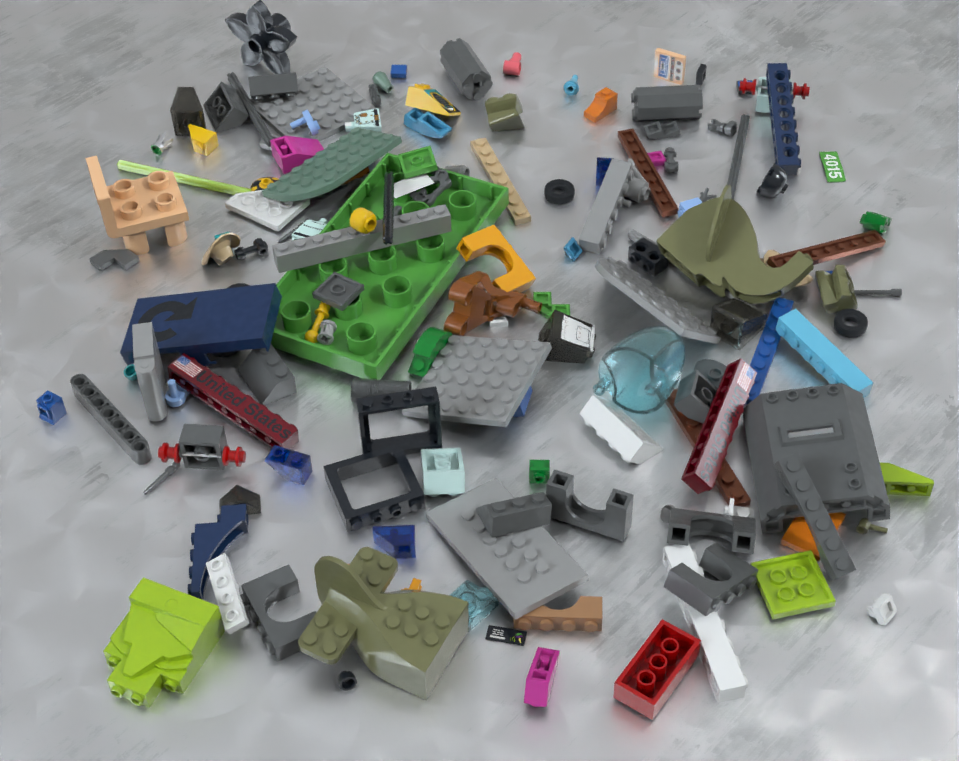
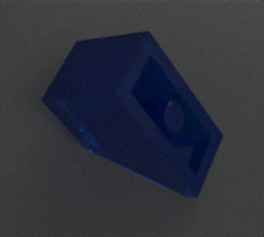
[373,525,416,559]

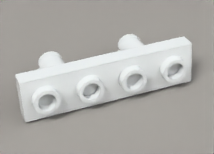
[206,553,250,634]

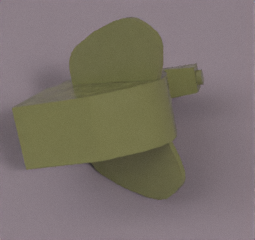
[656,185,814,304]

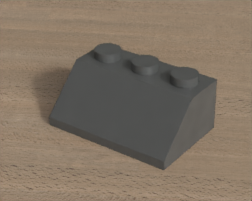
[248,72,299,100]
[203,82,249,133]
[238,344,297,406]
[476,492,552,537]

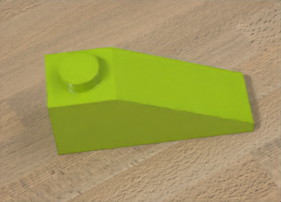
[879,462,934,496]

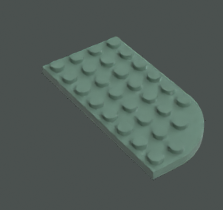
[262,127,402,202]

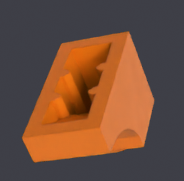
[584,87,618,123]

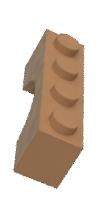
[514,596,603,632]

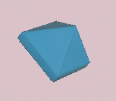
[563,237,583,261]

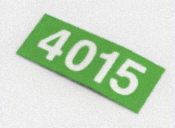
[819,151,846,182]

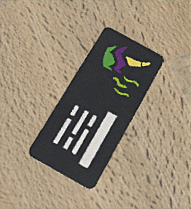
[485,625,527,646]

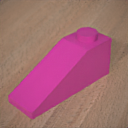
[524,647,560,707]

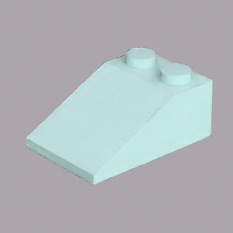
[421,448,465,497]

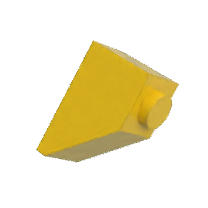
[188,124,219,156]

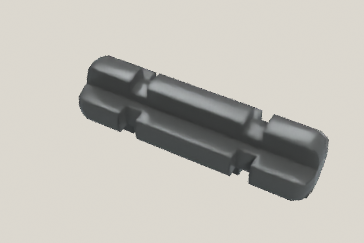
[368,83,381,107]

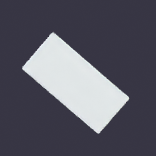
[394,174,434,198]

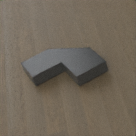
[89,249,140,271]

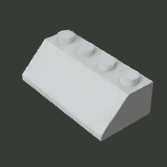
[579,395,664,464]

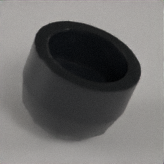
[338,671,357,691]

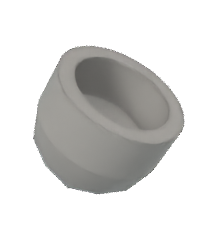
[660,505,675,523]

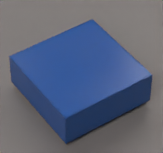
[390,65,407,78]

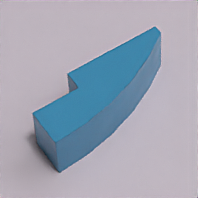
[403,108,452,138]

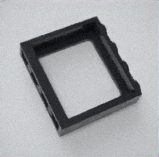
[356,386,442,455]
[323,443,425,532]

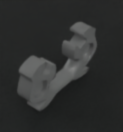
[410,166,452,207]

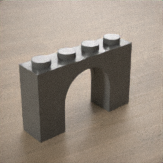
[546,469,634,542]
[667,508,756,554]
[663,542,758,616]
[240,564,316,661]

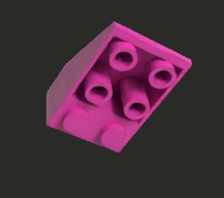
[270,136,324,174]

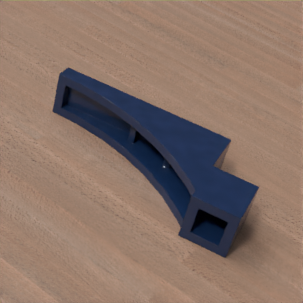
[188,504,249,600]

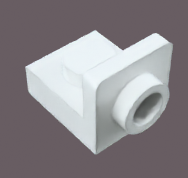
[724,498,754,518]

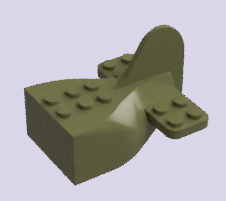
[298,547,469,701]

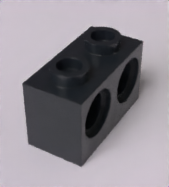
[628,237,669,277]

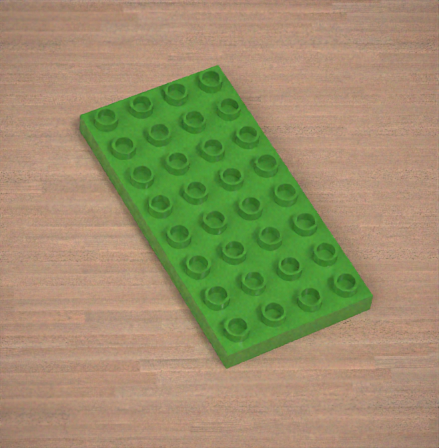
[271,153,509,380]

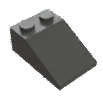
[674,370,718,424]

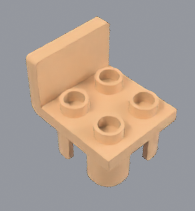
[85,155,189,255]

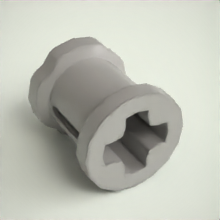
[317,320,337,345]

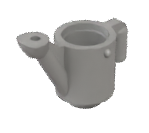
[622,158,651,208]

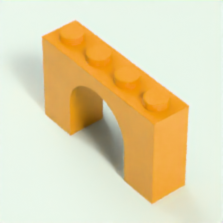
[456,224,536,293]

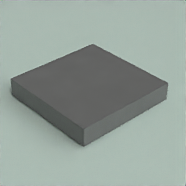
[312,272,364,311]

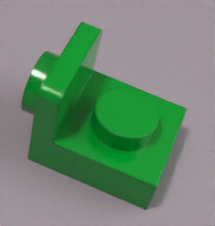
[529,460,550,484]

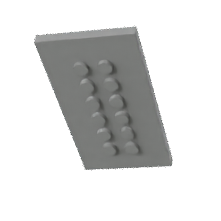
[426,478,589,620]

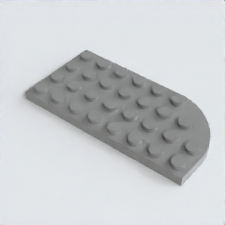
[595,257,721,344]

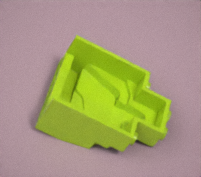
[103,577,225,708]

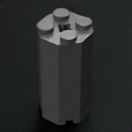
[440,38,493,100]
[631,85,703,122]

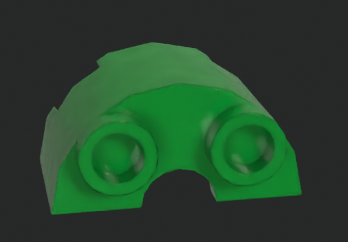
[860,211,892,235]

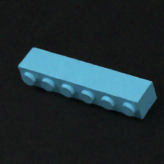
[775,308,873,397]

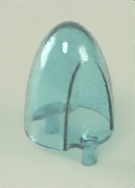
[593,325,686,414]

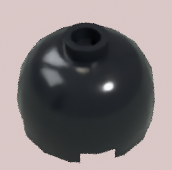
[756,163,789,198]

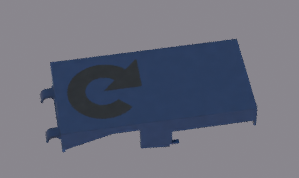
[120,283,282,366]

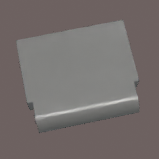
[132,322,167,422]

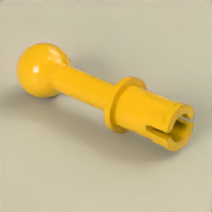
[305,302,331,343]

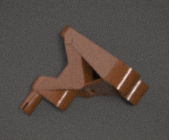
[444,271,542,336]

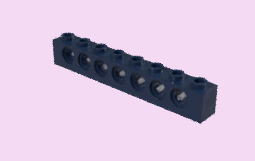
[766,63,801,176]

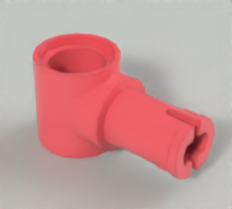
[503,52,521,76]

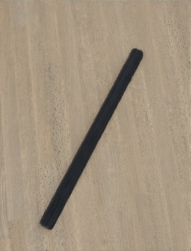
[383,171,394,245]

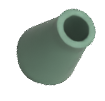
[372,71,394,93]

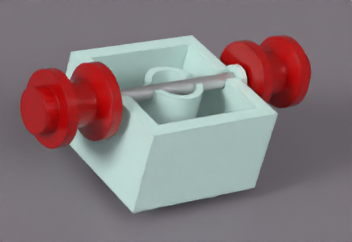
[739,77,810,113]

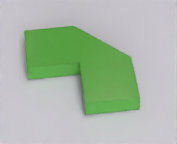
[533,292,570,321]

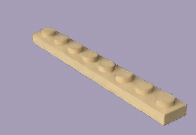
[470,138,531,226]

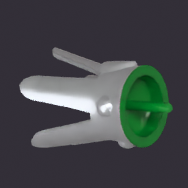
[151,132,173,155]

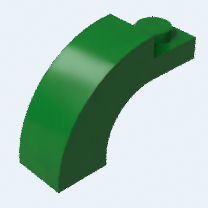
[408,327,452,378]

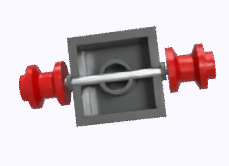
[158,424,246,470]

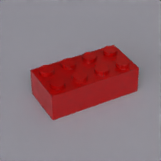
[613,619,701,720]

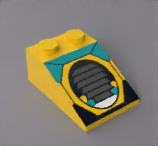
[405,83,461,116]

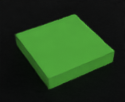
[398,145,438,179]

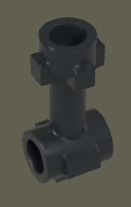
[234,238,268,260]

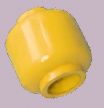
[350,207,377,234]

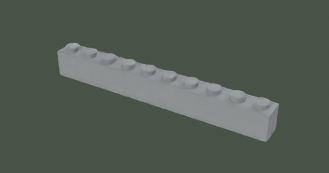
[272,204,451,273]

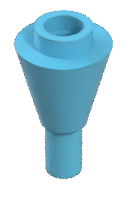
[563,75,579,95]

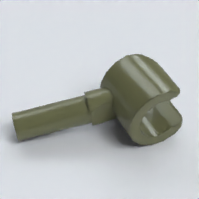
[856,518,888,534]

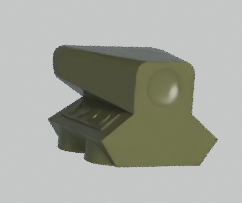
[485,93,525,131]
[815,265,858,314]

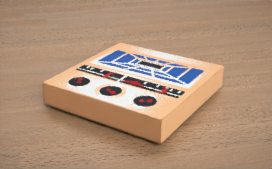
[653,48,686,85]

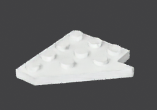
[225,190,310,232]

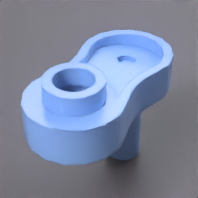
[290,109,321,136]
[165,379,190,407]

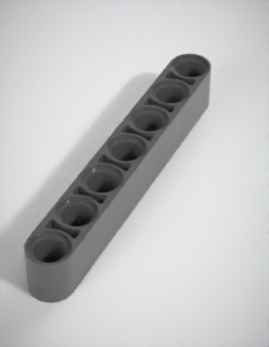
[70,374,152,465]

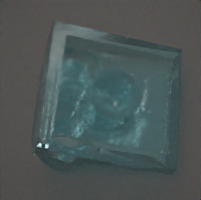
[449,580,499,632]

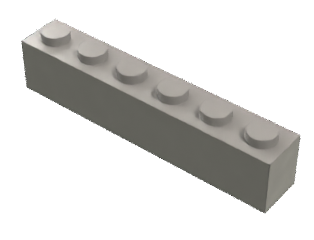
[579,159,634,254]

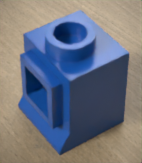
[36,390,67,425]

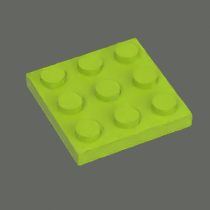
[750,550,836,620]

